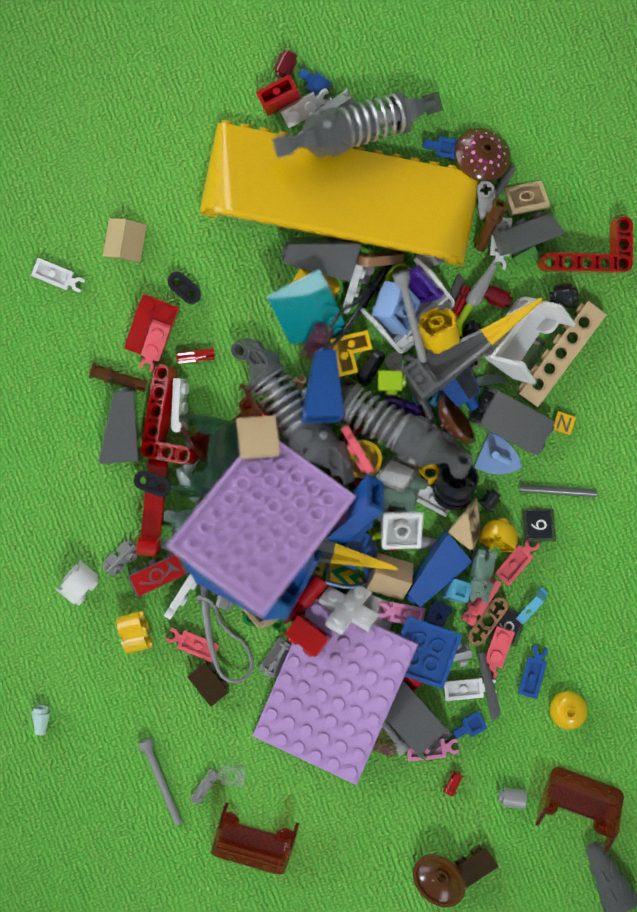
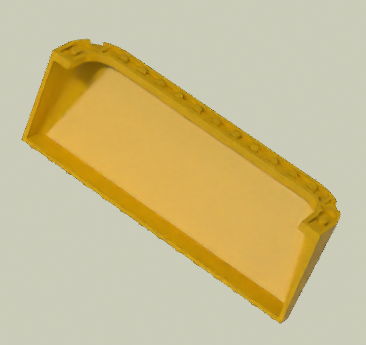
[199,120,480,267]

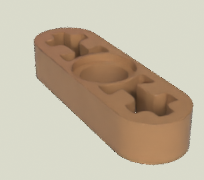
[357,250,405,267]
[468,597,509,645]

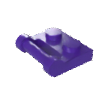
[398,265,444,304]

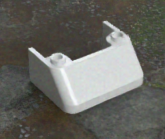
[360,258,455,353]
[483,297,575,385]

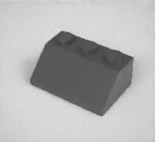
[492,212,565,256]

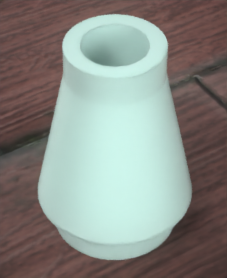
[31,705,50,735]

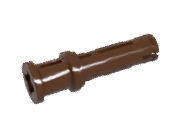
[474,198,509,252]
[89,362,148,393]

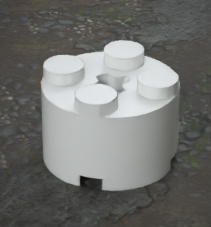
[56,560,99,606]

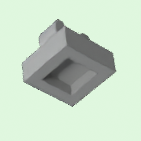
[453,642,472,667]

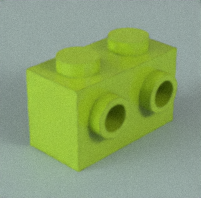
[377,371,406,395]

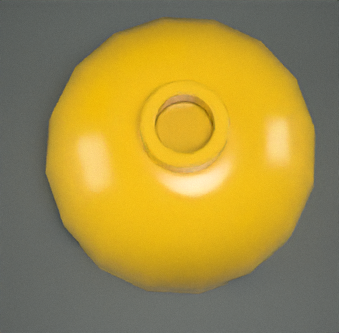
[479,518,518,553]
[549,691,588,730]

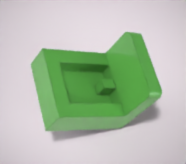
[513,246,543,265]

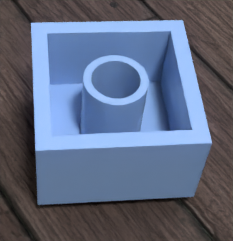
[372,281,420,336]

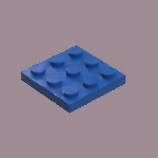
[400,615,462,689]

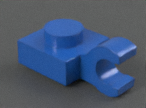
[298,68,332,96]
[423,136,458,160]
[452,711,487,739]

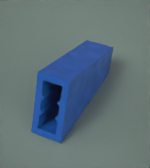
[301,348,344,423]
[326,474,384,545]
[406,530,472,607]

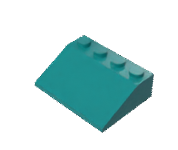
[267,270,345,344]

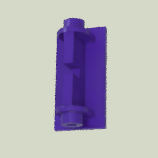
[384,395,422,417]

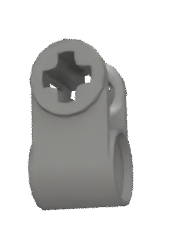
[477,181,497,220]

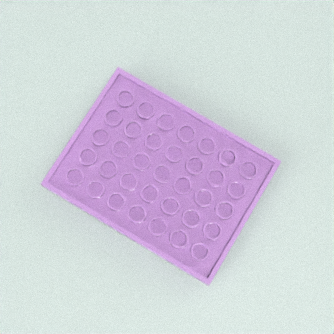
[167,440,356,618]
[253,598,418,785]

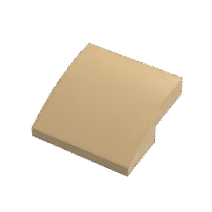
[236,416,280,459]

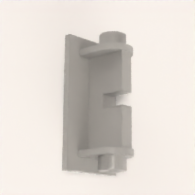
[102,539,138,577]
[259,637,292,679]

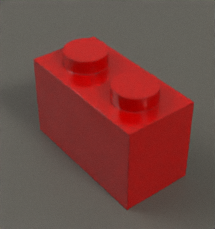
[255,74,301,116]
[285,614,332,657]

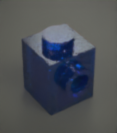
[424,599,453,627]

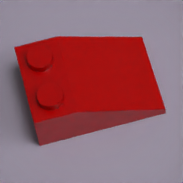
[124,294,180,362]

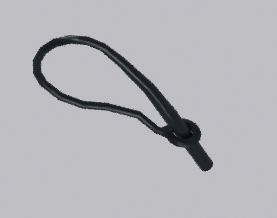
[325,265,392,348]

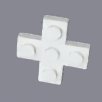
[319,586,379,635]

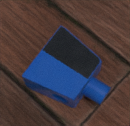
[442,366,481,411]

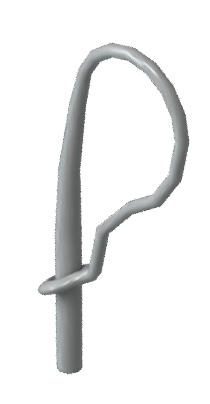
[196,585,254,683]

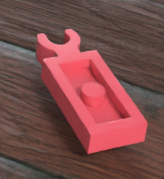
[140,319,171,372]
[341,425,374,474]
[494,537,540,586]
[461,577,502,626]
[486,625,515,679]
[165,627,219,662]

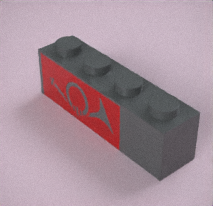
[127,551,189,597]

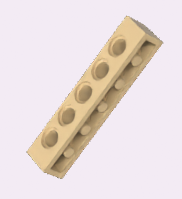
[518,301,607,408]

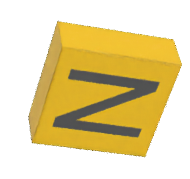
[554,411,576,435]

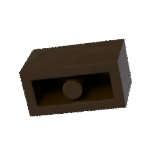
[187,661,230,707]
[454,844,499,888]

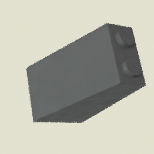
[281,237,361,282]
[468,387,555,456]
[99,388,141,464]
[386,680,453,760]

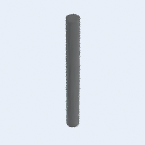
[520,485,597,497]

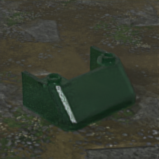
[171,414,240,498]

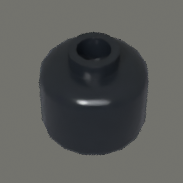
[550,283,579,309]

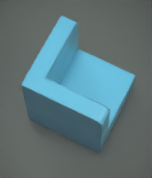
[441,579,471,603]

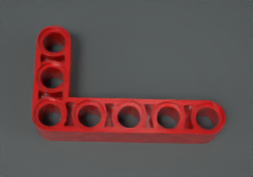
[537,216,633,273]
[141,364,199,465]
[136,459,168,557]

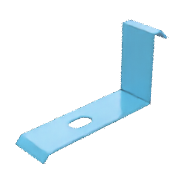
[516,587,549,625]

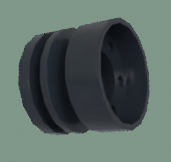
[432,463,479,511]

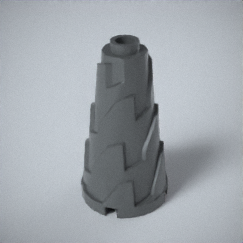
[585,841,637,912]

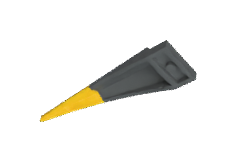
[402,298,542,401]
[316,539,399,570]

